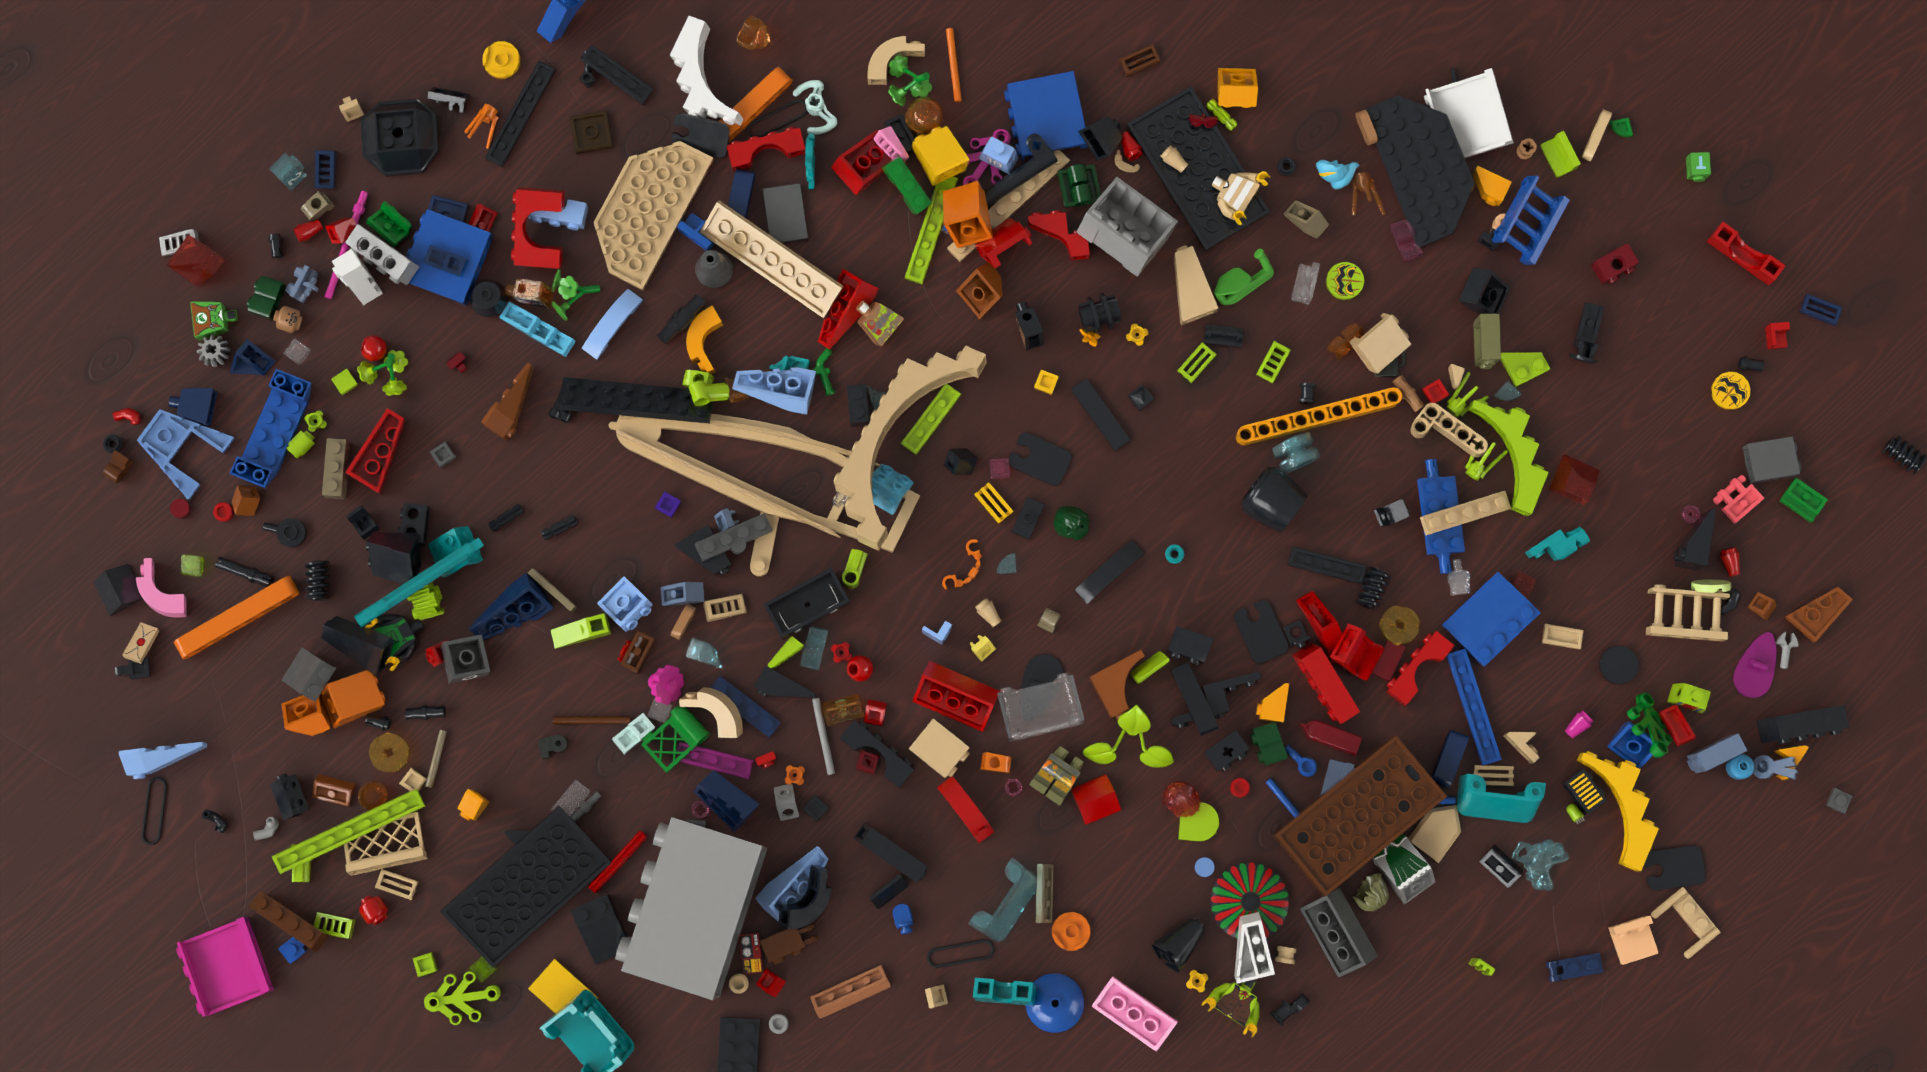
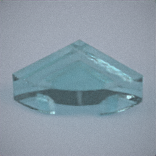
[1494,381,1521,401]
[997,553,1016,574]

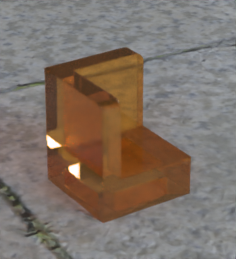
[725,377,749,403]

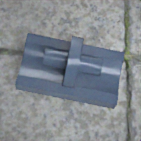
[285,265,319,304]

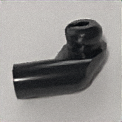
[202,809,228,833]

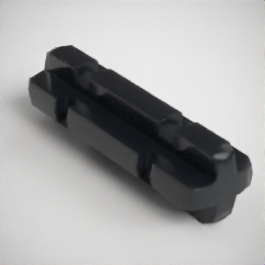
[488,504,524,532]
[541,515,578,540]

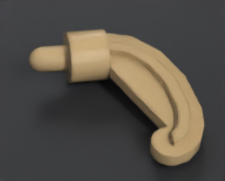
[1115,150,1140,173]

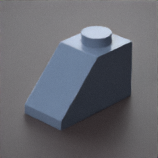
[661,582,704,606]

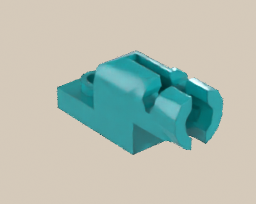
[1525,526,1590,561]

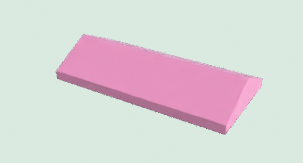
[1092,976,1178,1051]

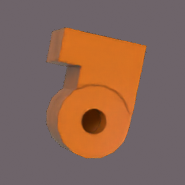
[980,752,1012,773]

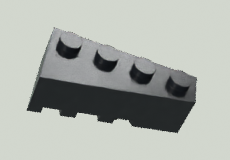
[1756,705,1849,744]

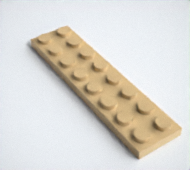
[700,201,844,318]

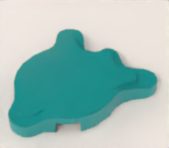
[805,133,815,189]

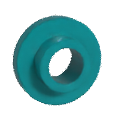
[1165,544,1184,564]

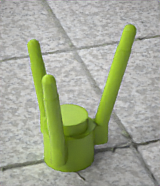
[1446,372,1489,417]
[1465,442,1508,481]

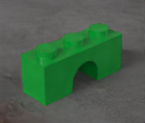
[881,156,932,214]

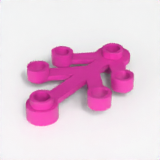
[963,129,1011,185]

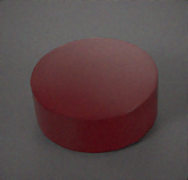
[170,499,191,519]

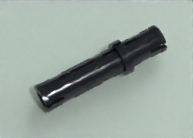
[215,556,274,587]

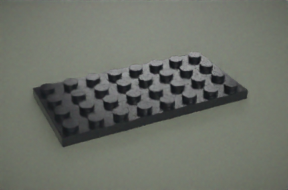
[1127,86,1270,251]
[440,805,611,968]

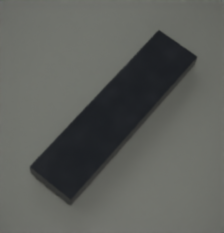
[580,44,653,105]
[1071,378,1130,451]
[1287,546,1367,585]
[1171,663,1219,736]

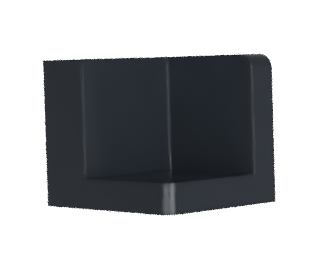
[944,448,978,475]

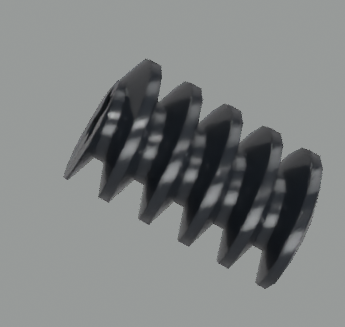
[1881,436,1927,475]
[305,560,330,601]
[1355,567,1391,610]

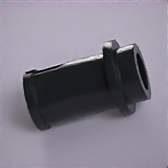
[267,233,284,258]
[1738,356,1764,372]
[365,713,391,731]

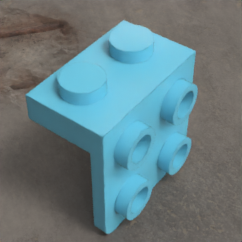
[872,464,913,515]

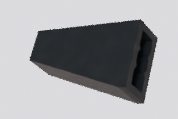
[321,616,394,676]
[853,823,928,883]

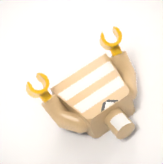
[1211,171,1270,225]

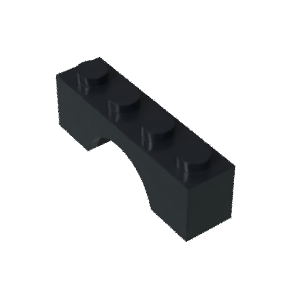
[840,720,914,789]

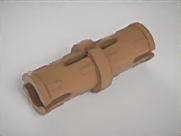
[1392,375,1425,412]

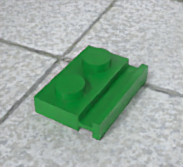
[1779,478,1828,523]

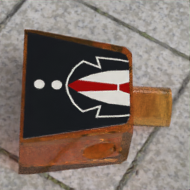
[505,279,554,309]

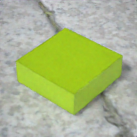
[331,369,358,395]
[413,952,438,977]

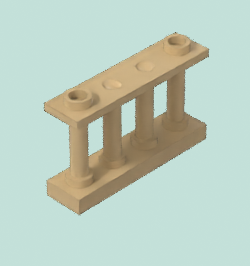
[1646,585,1730,642]

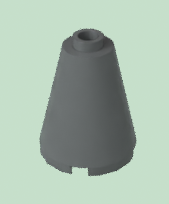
[695,250,733,288]

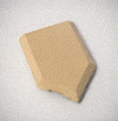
[1408,805,1461,863]

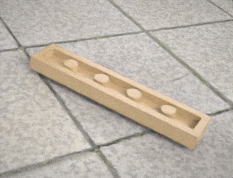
[1420,491,1511,535]

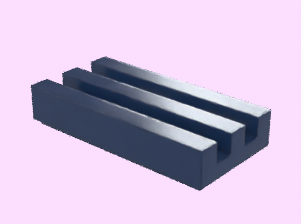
[1799,294,1843,326]

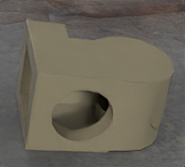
[301,191,335,221]
[1037,607,1061,634]

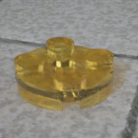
[1379,606,1419,645]
[369,733,409,772]

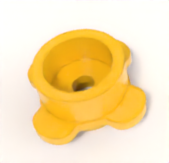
[1126,324,1148,346]
[1186,970,1208,992]

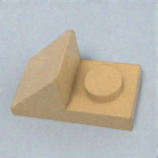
[1503,732,1540,764]

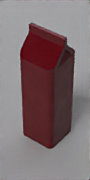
[1298,720,1362,756]

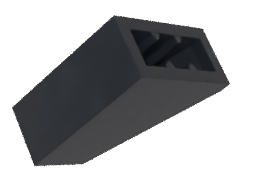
[675,525,732,576]

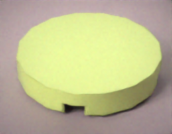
[1691,579,1731,593]

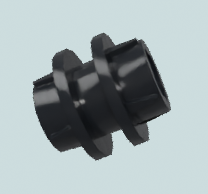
[1078,293,1122,334]

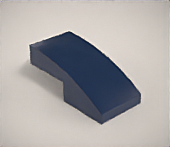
[423,245,466,277]

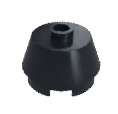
[470,280,508,317]

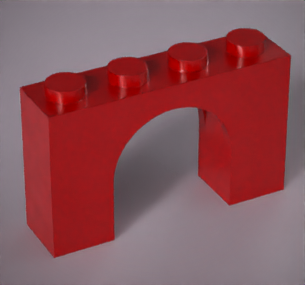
[511,187,565,269]

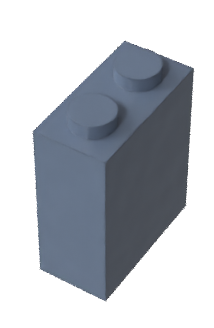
[1687,733,1747,773]

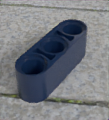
[728,169,756,219]
[1431,729,1469,789]

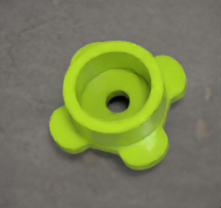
[305,411,327,432]

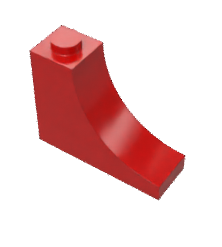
[1296,591,1342,663]

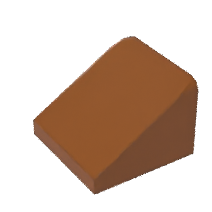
[1748,592,1777,620]

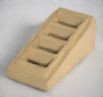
[703,594,747,622]

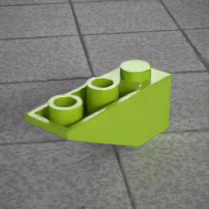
[551,613,611,649]

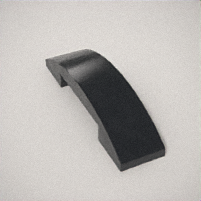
[1075,540,1144,604]

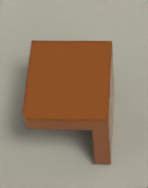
[231,485,260,516]

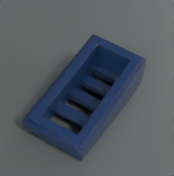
[315,150,336,189]

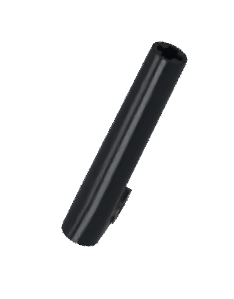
[984,133,1058,207]

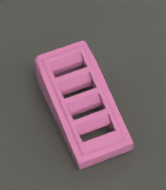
[874,126,909,163]

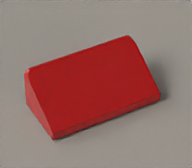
[468,204,498,232]

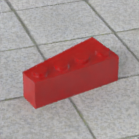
[1292,643,1360,724]

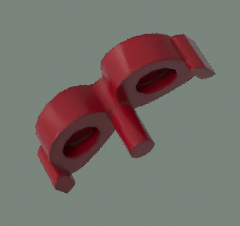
[1189,113,1218,128]

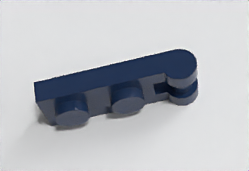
[1546,953,1604,982]

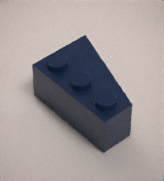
[693,770,760,833]

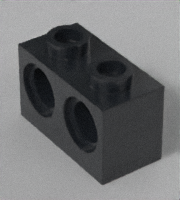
[398,503,431,546]

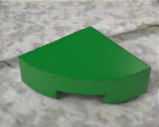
[1609,117,1633,137]

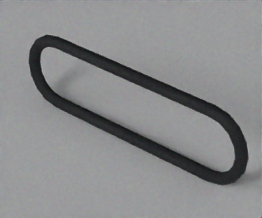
[747,100,807,137]
[141,777,167,845]
[927,940,994,968]

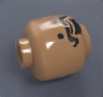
[273,306,303,333]

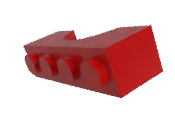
[727,127,805,172]
[1706,222,1786,286]
[1386,631,1455,706]

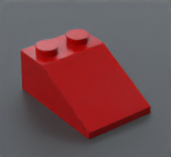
[831,130,892,195]

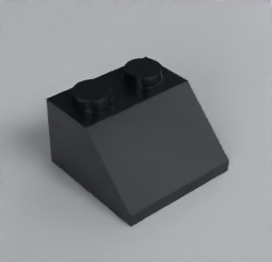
[1459,267,1511,314]
[1167,626,1214,666]

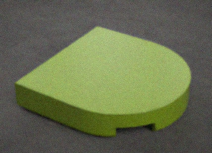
[1178,801,1219,841]

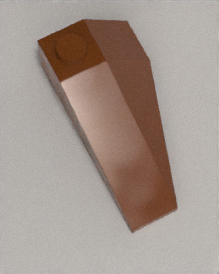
[481,363,534,441]

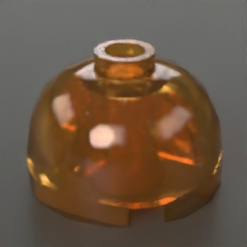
[905,97,944,136]

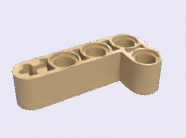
[1411,403,1488,458]

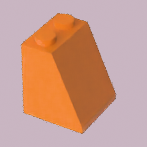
[943,181,993,248]
[320,670,385,729]

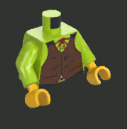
[1202,980,1259,1038]

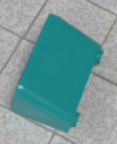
[1456,774,1546,823]
[540,990,635,1072]

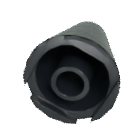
[1151,919,1205,973]

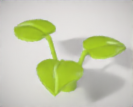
[1083,705,1174,768]

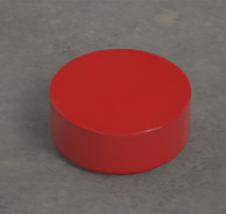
[213,502,234,522]
[1230,778,1250,798]

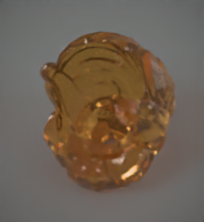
[737,15,770,50]

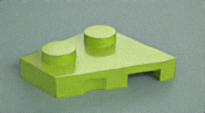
[1501,352,1550,387]

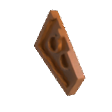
[1785,587,1853,643]

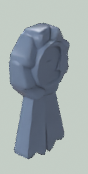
[1753,755,1798,780]

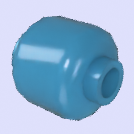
[1726,754,1754,780]

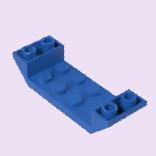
[229,369,312,488]

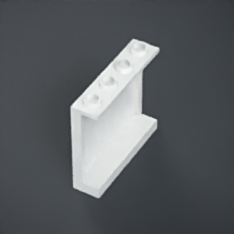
[1424,68,1514,158]

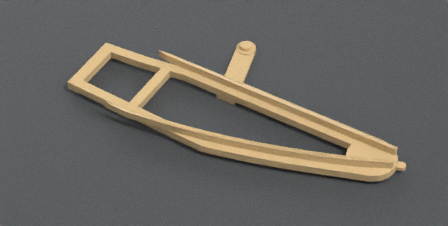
[609,414,920,577]

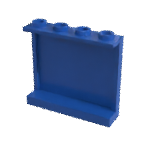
[1004,71,1088,161]
[406,209,494,306]

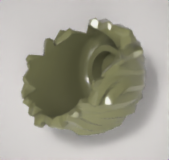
[1352,873,1389,911]

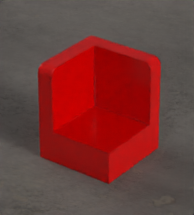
[325,218,356,244]
[1765,322,1790,349]

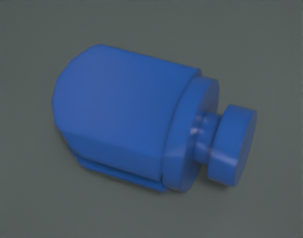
[893,904,914,935]

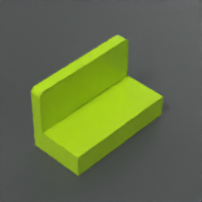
[1540,131,1581,178]

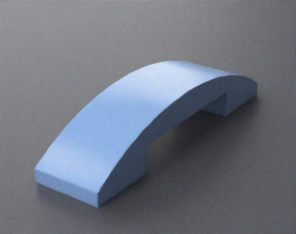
[582,289,643,360]

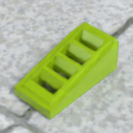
[1256,341,1291,383]
[768,636,804,669]
[314,912,356,939]

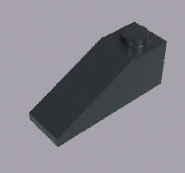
[754,666,817,699]

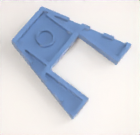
[137,409,235,500]

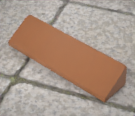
[810,965,891,1019]

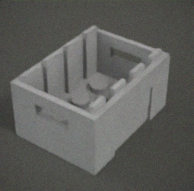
[1077,177,1178,277]

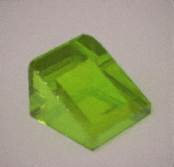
[181,554,204,577]

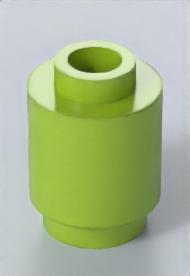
[286,430,315,459]

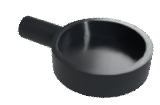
[263,518,307,548]

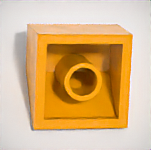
[1218,68,1258,108]

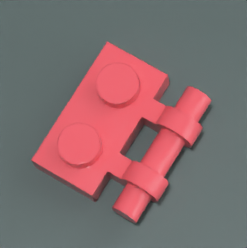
[1713,475,1764,524]

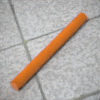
[946,28,962,102]

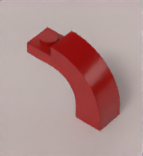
[937,776,995,843]

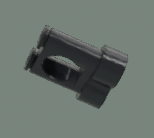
[548,392,572,423]

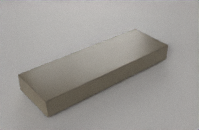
[528,568,577,613]
[1036,864,1054,923]

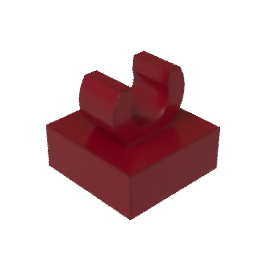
[445,351,467,373]

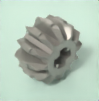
[196,335,231,367]

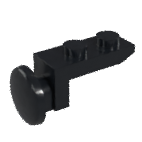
[1569,302,1604,364]

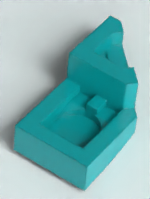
[769,355,811,371]

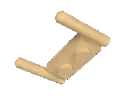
[1651,887,1721,959]

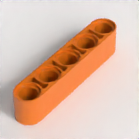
[718,67,793,142]

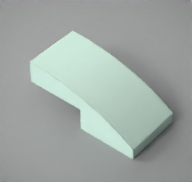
[612,713,655,754]

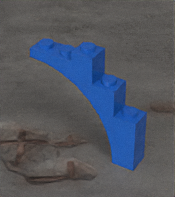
[537,0,586,43]

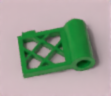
[641,705,710,773]

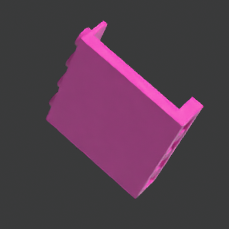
[176,917,274,1017]

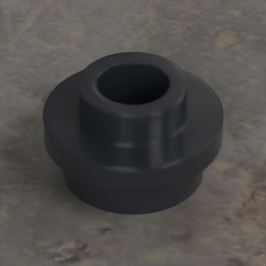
[1277,157,1296,176]
[103,435,123,454]

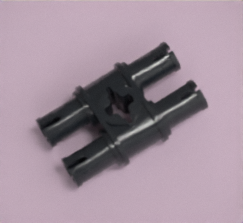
[656,294,706,344]

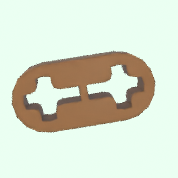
[1356,110,1378,146]
[671,604,697,640]

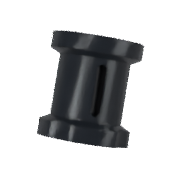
[1298,383,1317,405]

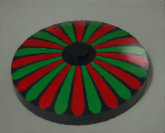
[1210,862,1289,939]

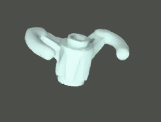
[793,80,837,135]

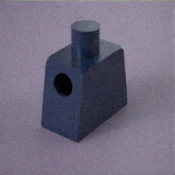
[169,388,218,427]

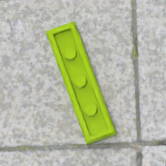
[901,384,961,455]

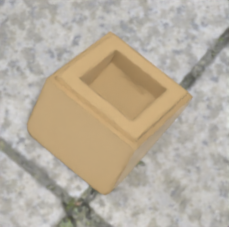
[1448,364,1465,389]

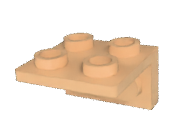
[1608,916,1658,965]

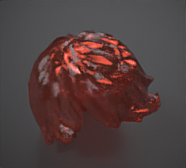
[1162,780,1201,817]

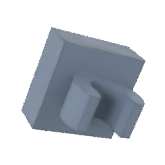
[714,508,739,532]

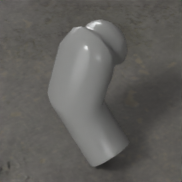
[253,817,279,841]

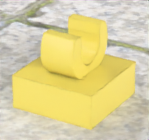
[970,635,996,662]

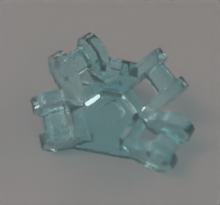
[1512,839,1569,891]

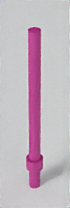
[324,191,369,299]

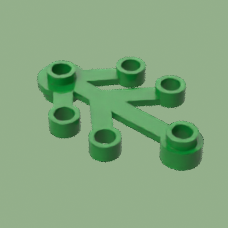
[1627,692,1672,758]

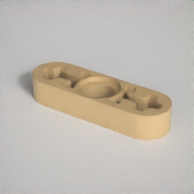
[1581,109,1612,161]

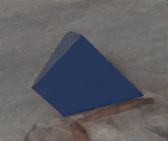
[230,339,276,376]

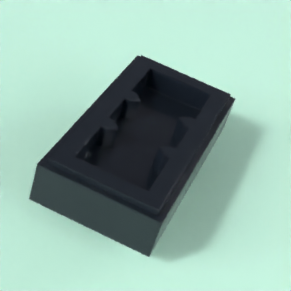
[1011,497,1045,540]

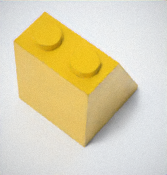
[912,126,969,186]

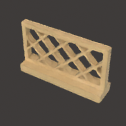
[344,812,428,876]

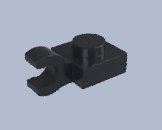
[115,657,151,680]

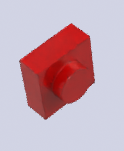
[1422,379,1449,403]
[755,751,777,768]

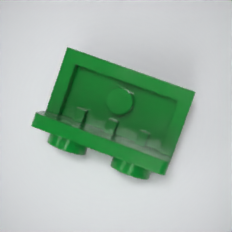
[366,201,412,247]

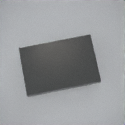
[763,184,808,243]

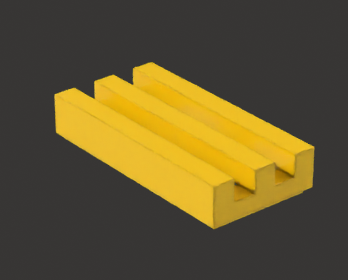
[974,482,1013,524]

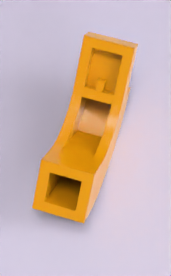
[686,306,723,375]

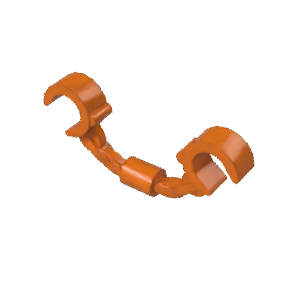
[942,539,981,590]

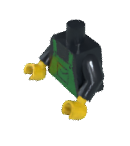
[366,614,425,671]

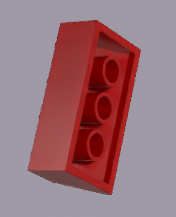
[912,661,1000,732]

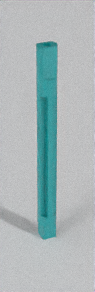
[354,538,484,628]

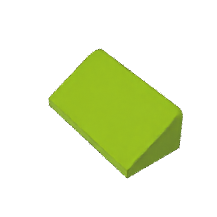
[1130,651,1169,684]

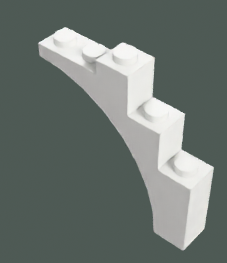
[670,16,743,125]

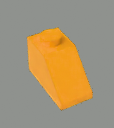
[1473,166,1512,206]
[1256,683,1289,723]
[457,789,490,821]

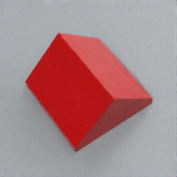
[1071,774,1121,825]

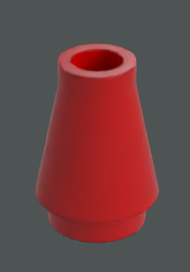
[1121,132,1143,161]
[293,219,323,242]
[1720,547,1741,576]

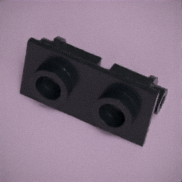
[1203,324,1244,347]

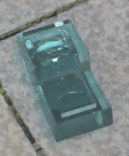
[800,626,829,670]

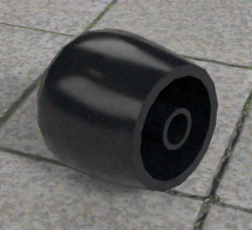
[1241,467,1308,533]

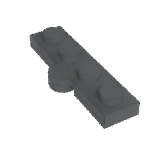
[695,513,773,562]

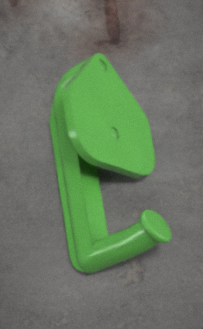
[1214,249,1274,305]

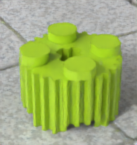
[407,581,444,620]

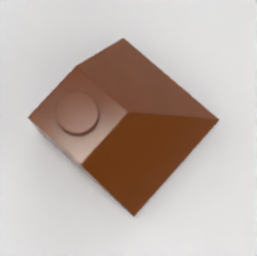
[956,263,1003,319]

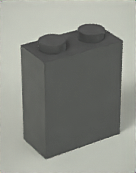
[1742,436,1801,484]
[281,647,336,701]

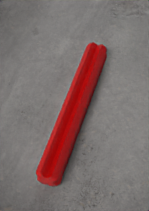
[589,831,647,893]

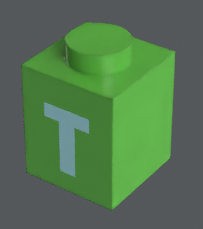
[1686,152,1711,182]

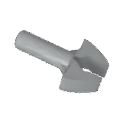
[1776,632,1798,669]

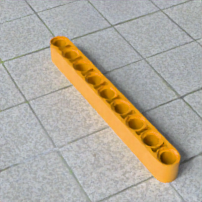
[1236,388,1402,445]

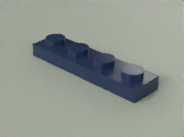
[711,676,781,738]

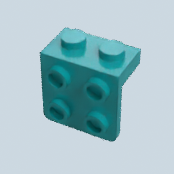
[428,526,483,578]

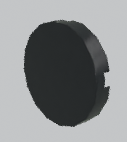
[1599,646,1639,685]

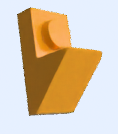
[1774,745,1809,780]

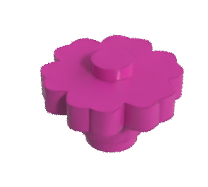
[648,665,684,705]

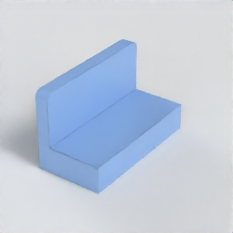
[922,621,952,645]

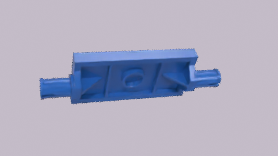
[1417,459,1465,574]

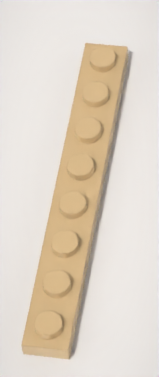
[947,150,1070,263]

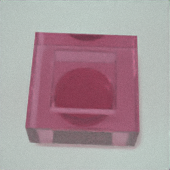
[989,458,1010,480]

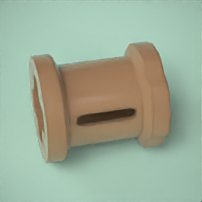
[1516,138,1537,160]

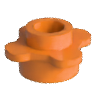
[785,765,805,785]

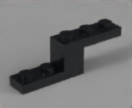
[1170,672,1261,729]

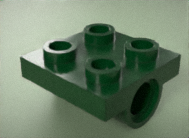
[1057,164,1101,209]

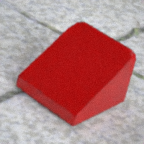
[864,700,887,726]
[755,968,786,997]

